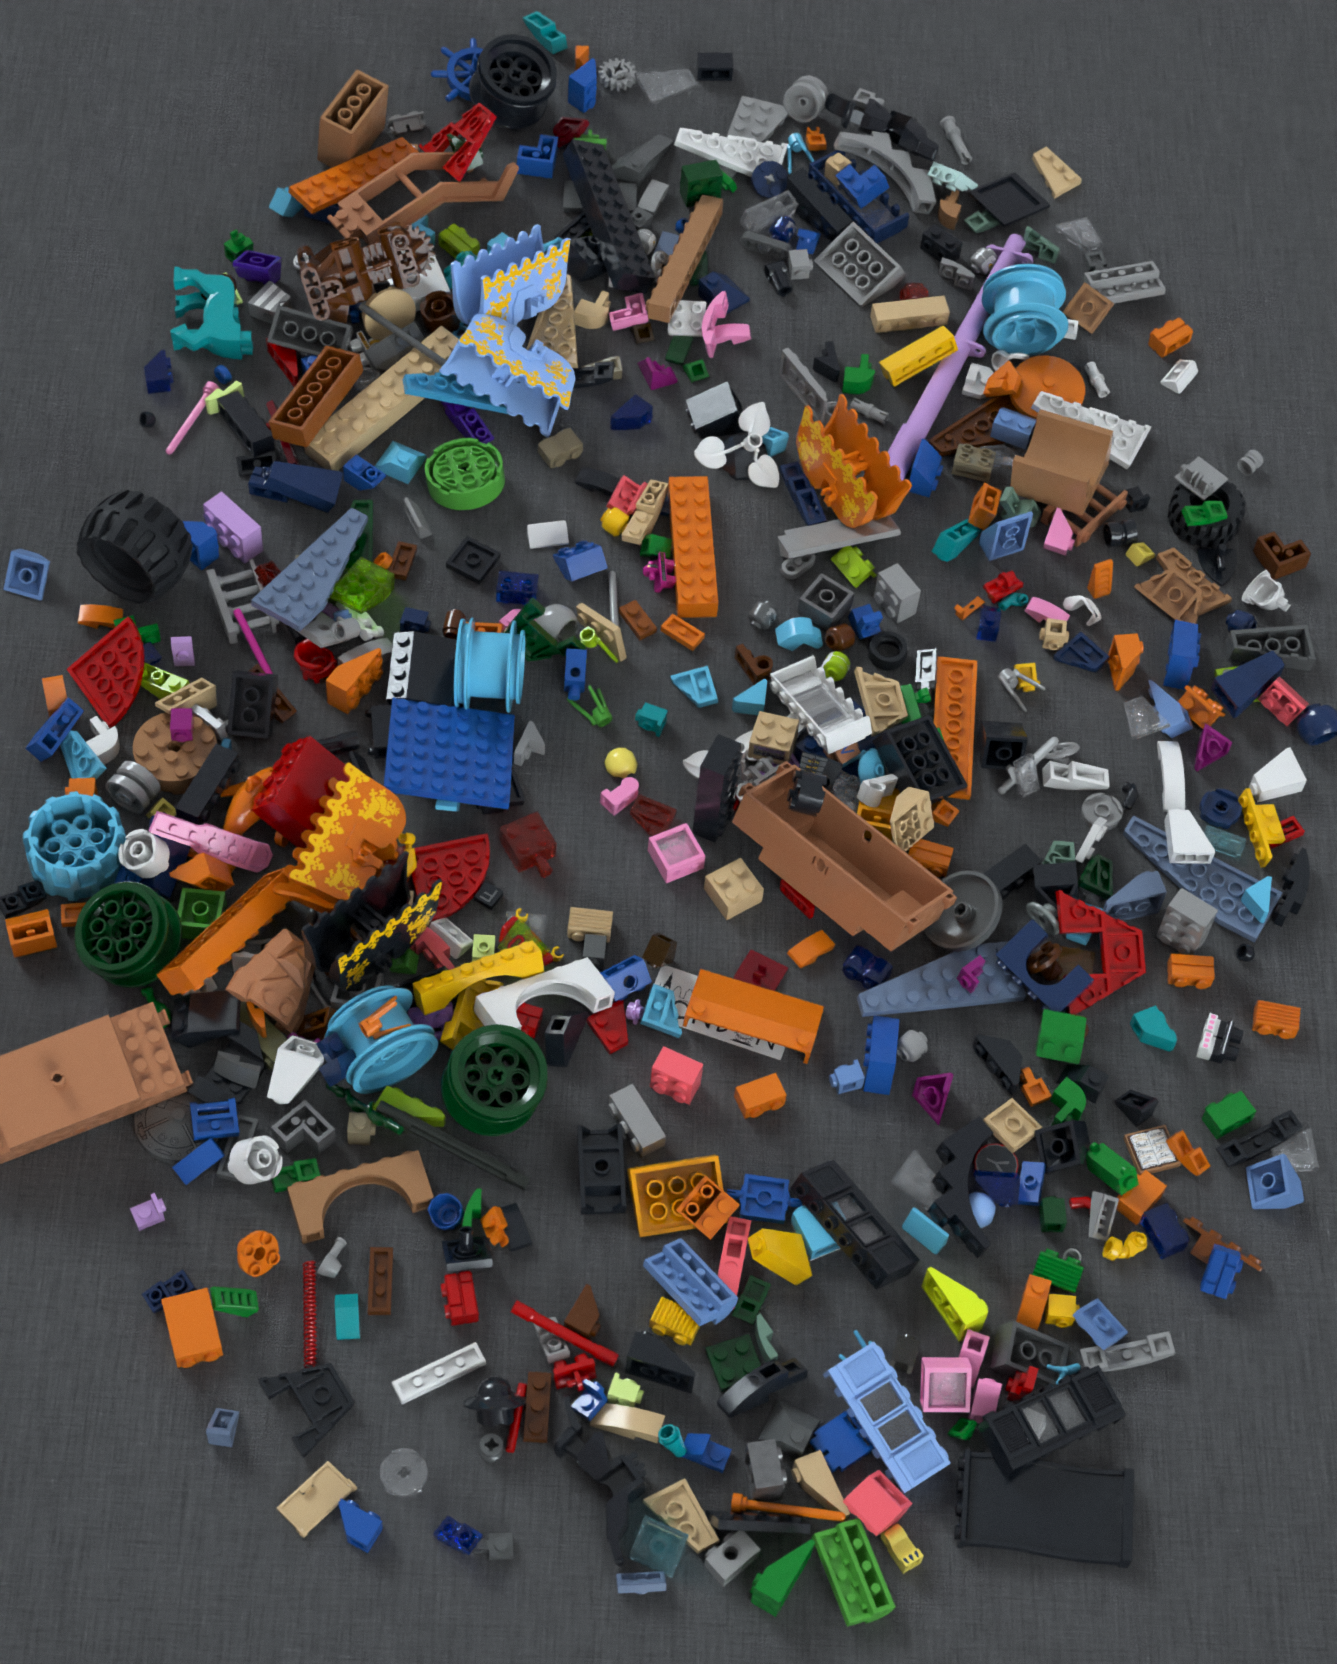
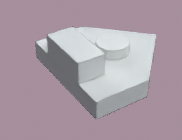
[962,363,993,399]

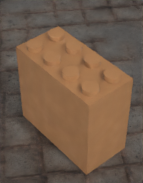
[317,70,389,168]

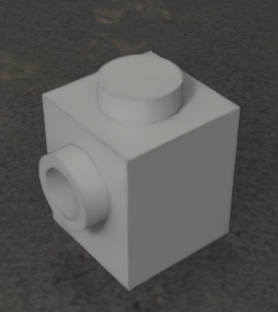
[787,249,813,280]

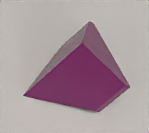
[637,357,678,390]
[1194,723,1232,772]
[912,1072,954,1126]

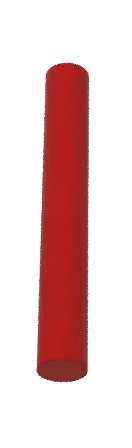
[505,1383,527,1453]

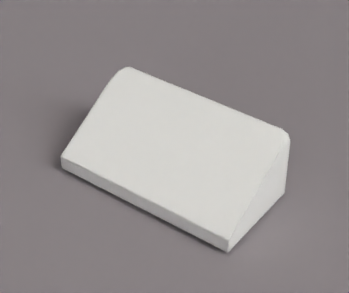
[1161,359,1198,394]
[527,520,569,549]
[429,918,473,959]

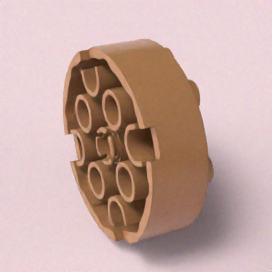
[133,712,217,795]

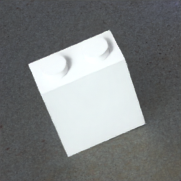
[267,1035,326,1104]

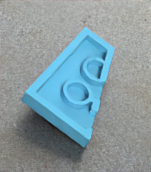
[60,730,107,781]

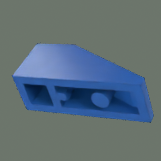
[25,697,84,762]

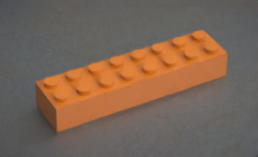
[668,476,718,618]
[156,868,293,996]

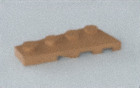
[1156,548,1232,616]

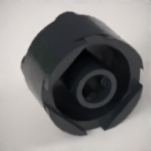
[787,770,827,817]

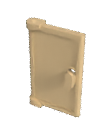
[276,1461,357,1538]

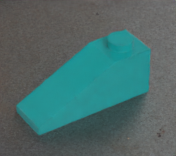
[931,519,982,562]

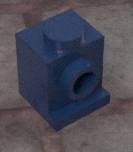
[400,607,432,633]

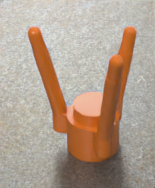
[359,996,411,1040]

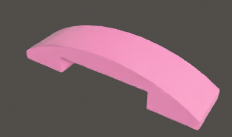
[702,291,729,358]

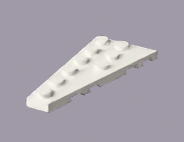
[674,128,788,185]
[1031,391,1152,470]

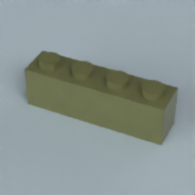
[239,1002,288,1070]

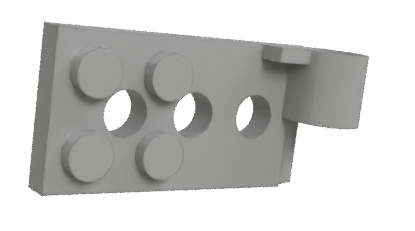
[779,347,837,426]
[293,611,360,648]

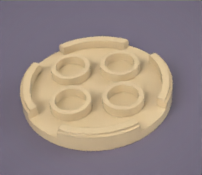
[362,287,416,341]

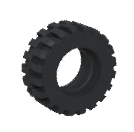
[1167,480,1246,548]

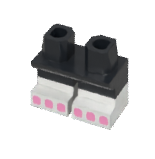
[1196,1013,1244,1064]

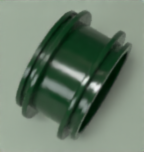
[75,881,182,988]

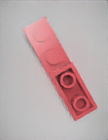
[409,927,455,970]
[717,1216,751,1310]

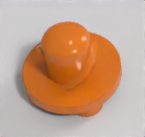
[237,1230,280,1277]

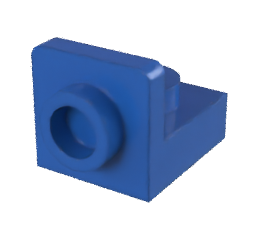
[572,1379,608,1422]

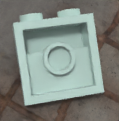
[927,162,978,192]

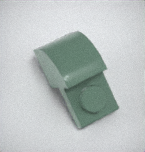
[1000,486,1041,527]

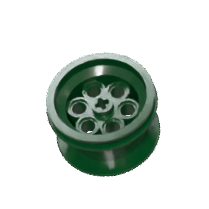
[441,1024,548,1136]

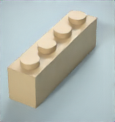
[870,296,950,333]

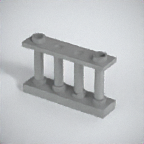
[206,559,279,645]

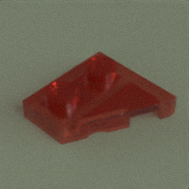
[254,560,281,587]

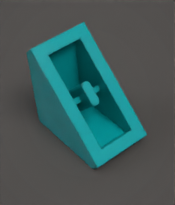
[335,1293,360,1340]

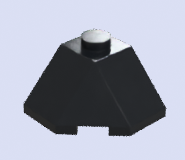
[718,435,754,480]

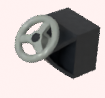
[1026,862,1079,935]

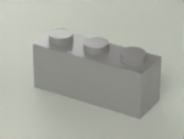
[607,1084,666,1157]

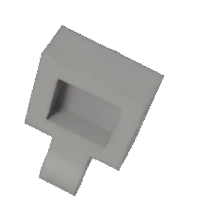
[852,88,885,109]

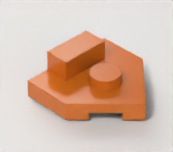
[983,360,1022,397]

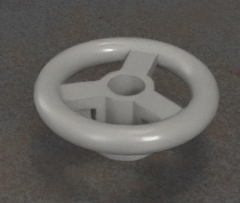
[1044,742,1080,764]

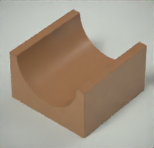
[1010,409,1113,515]

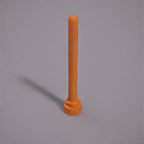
[731,1493,846,1522]

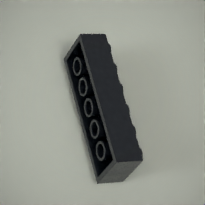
[692,734,743,843]

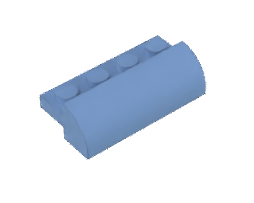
[643,1238,738,1326]

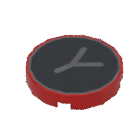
[973,1144,1019,1187]

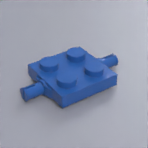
[727,1174,803,1224]

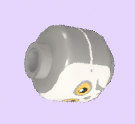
[637,229,656,255]
[970,247,998,275]

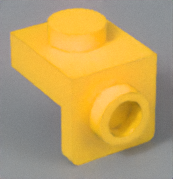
[1014,663,1040,692]

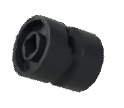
[1103,519,1138,547]

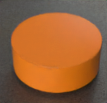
[373,552,392,573]
[274,831,289,847]

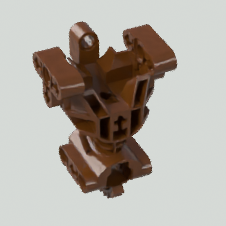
[297,222,435,324]

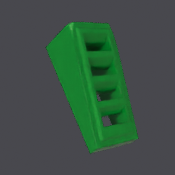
[210,1286,259,1318]

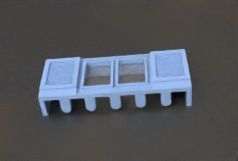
[823,1342,951,1494]

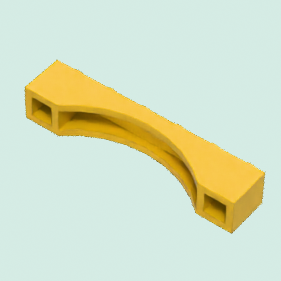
[412,940,544,1015]

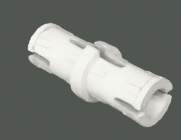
[1084,362,1110,398]

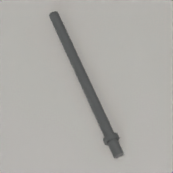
[359,303,456,376]

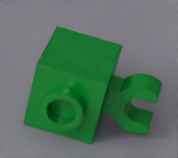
[224,229,254,263]

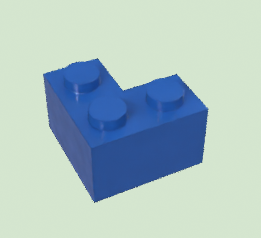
[517,134,558,178]
[835,164,889,210]

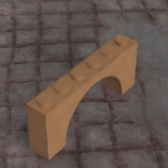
[287,1150,434,1244]

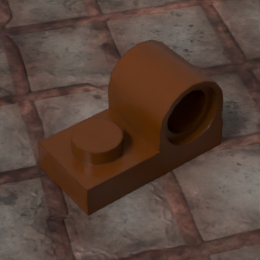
[735,643,773,685]

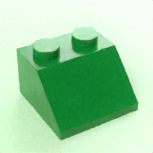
[1035,1009,1087,1064]

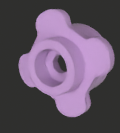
[626,999,644,1025]

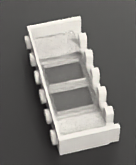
[770,656,872,754]

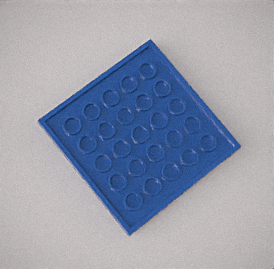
[383,697,515,809]

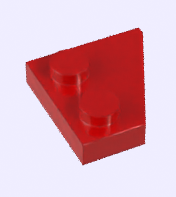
[586,1000,628,1055]

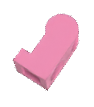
[600,777,639,816]

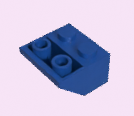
[553,540,608,581]

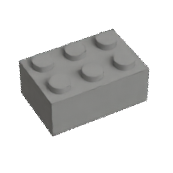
[1156,888,1218,955]

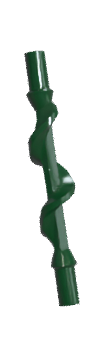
[326,1083,404,1135]

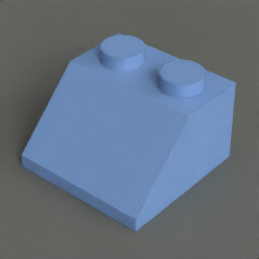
[990,407,1037,450]

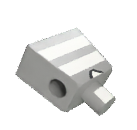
[248,280,292,324]

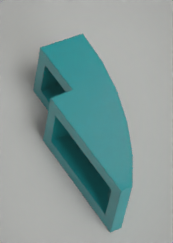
[522,11,568,54]

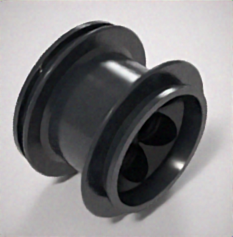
[469,34,557,129]

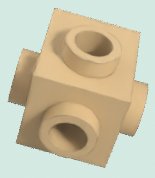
[1039,618,1069,650]

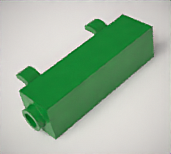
[900,684,944,741]

